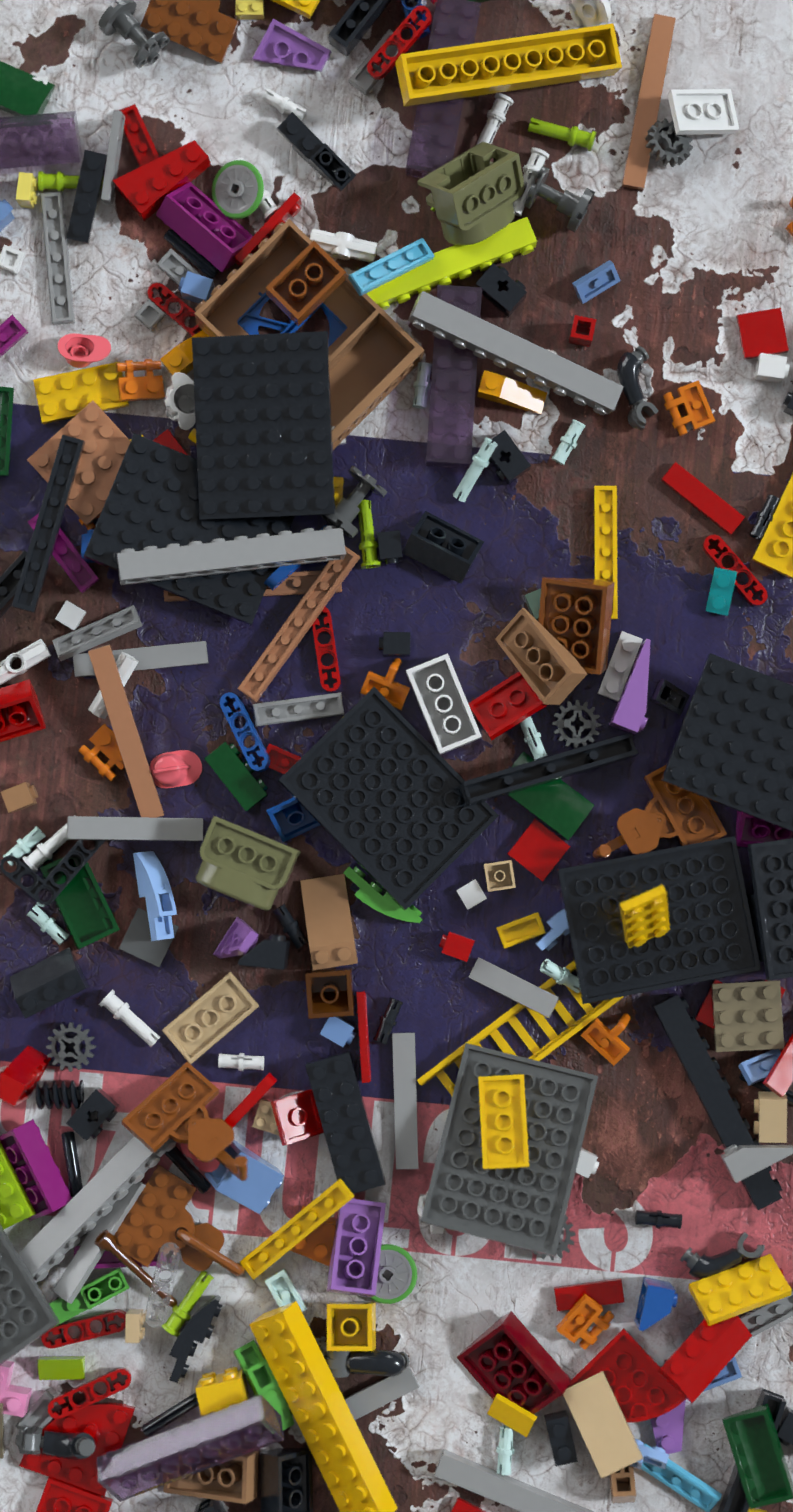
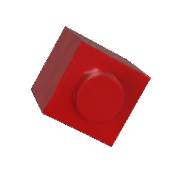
[569,315,597,347]
[439,931,475,962]

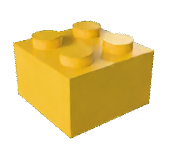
[327,1302,376,1351]
[195,1367,249,1416]

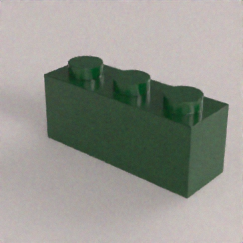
[204,742,268,812]

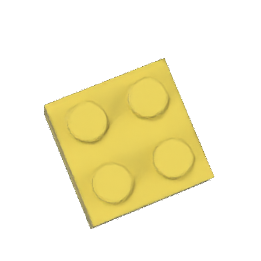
[235,0,264,20]
[16,172,39,209]

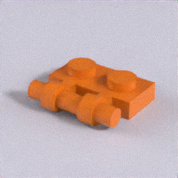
[116,359,165,402]
[663,380,715,436]
[78,723,125,781]
[556,1294,615,1350]

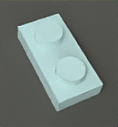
[265,1268,307,1312]

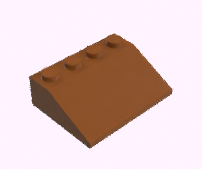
[539,577,614,675]

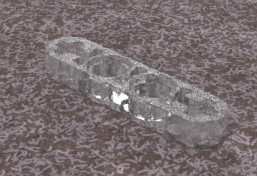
[145,1243,180,1328]

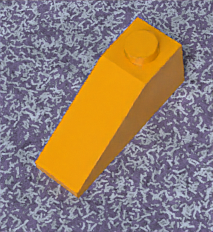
[160,330,209,376]
[477,370,547,415]

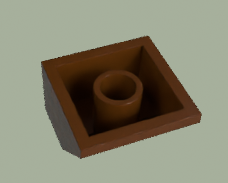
[305,967,354,1019]

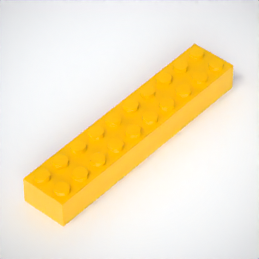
[395,23,622,107]
[249,1301,397,1512]

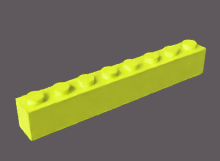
[366,217,537,310]

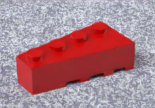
[113,140,211,221]
[0,1045,52,1107]

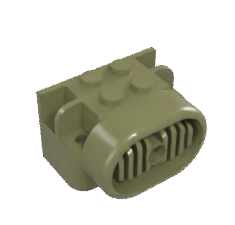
[417,142,524,245]
[196,816,301,911]

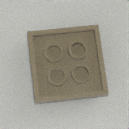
[711,980,784,1052]

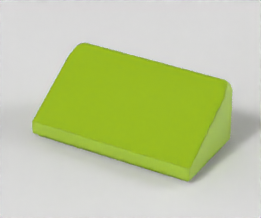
[37,1356,85,1380]

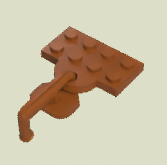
[141,0,239,63]
[592,764,727,859]
[121,1062,248,1181]
[114,1165,245,1276]

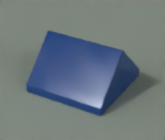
[266,797,320,842]

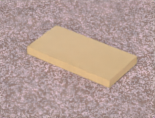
[162,972,259,1064]
[563,1371,644,1479]

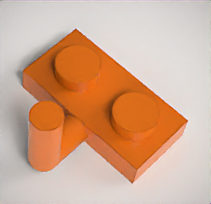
[360,658,410,710]
[581,1013,631,1066]

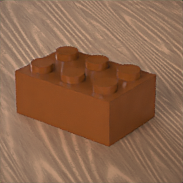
[266,241,346,326]

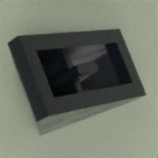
[649,678,690,715]

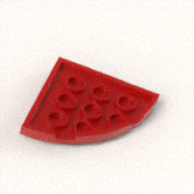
[562,1328,686,1423]
[19,1402,136,1496]

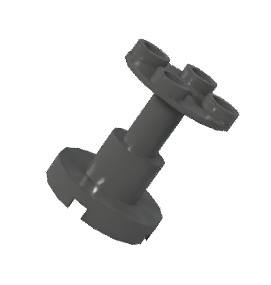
[98,0,170,68]
[524,166,595,232]
[320,465,388,539]

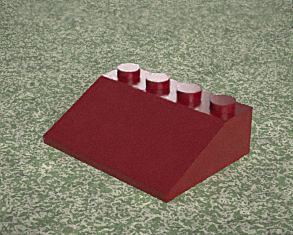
[457,1311,571,1414]

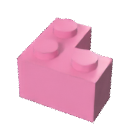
[0,1361,32,1417]

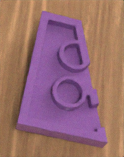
[252,19,332,72]
[213,917,258,959]
[650,1400,686,1454]

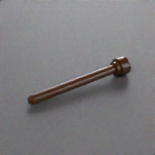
[94,1230,178,1308]

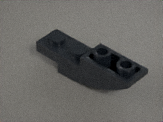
[277,112,356,191]
[169,1295,223,1384]

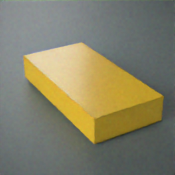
[496,912,546,949]
[487,1393,537,1438]

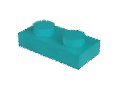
[706,567,738,616]

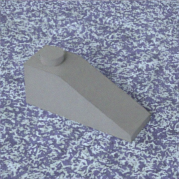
[720,1144,793,1183]

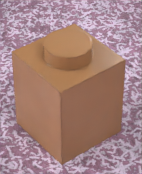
[1,782,38,813]

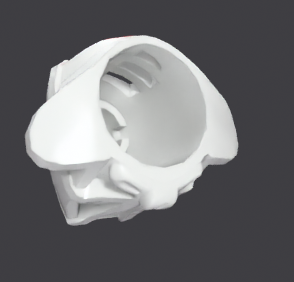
[164,372,196,430]

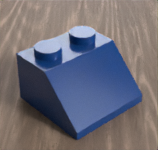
[634,1277,678,1331]

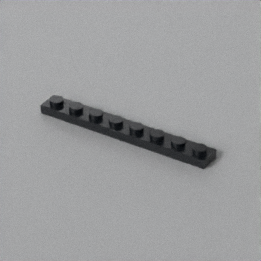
[12,435,85,613]

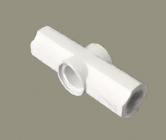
[310,229,377,263]
[0,639,51,685]
[88,652,139,719]

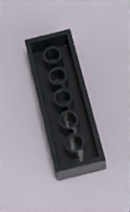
[305,1050,386,1194]

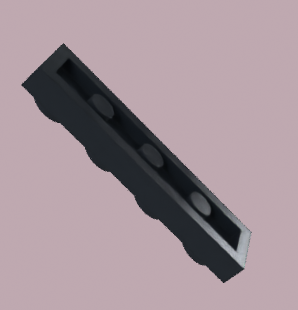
[66,150,107,244]

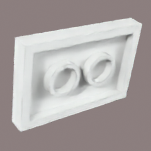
[668,89,739,135]

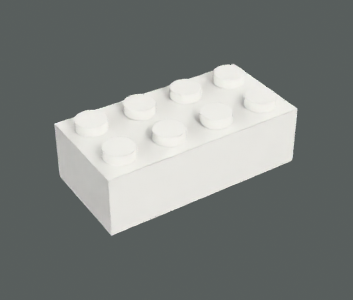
[406,653,482,755]

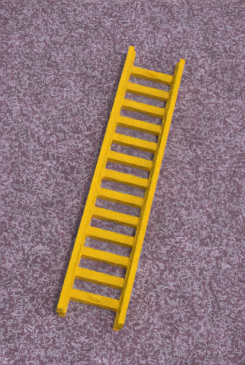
[417,960,624,1096]

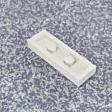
[597,631,643,702]

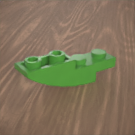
[344,866,423,923]
[49,1268,130,1326]
[233,1340,294,1436]

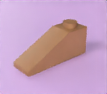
[609,1465,636,1504]

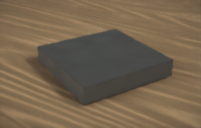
[119,908,179,968]

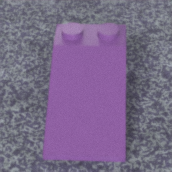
[609,638,651,735]
[326,1199,386,1298]

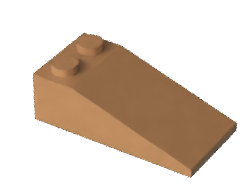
[495,608,587,705]
[300,874,358,970]
[163,1445,259,1504]

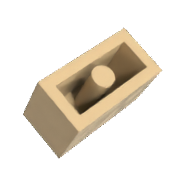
[754,1092,787,1143]

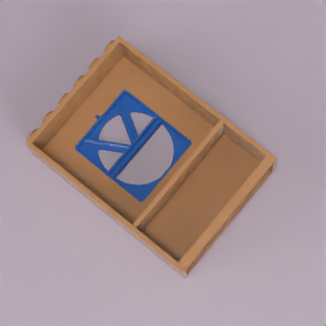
[194,219,424,450]

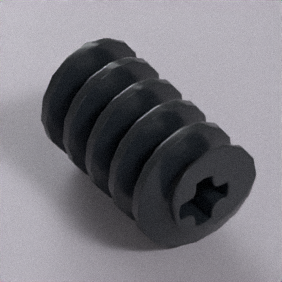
[36,1080,84,1110]

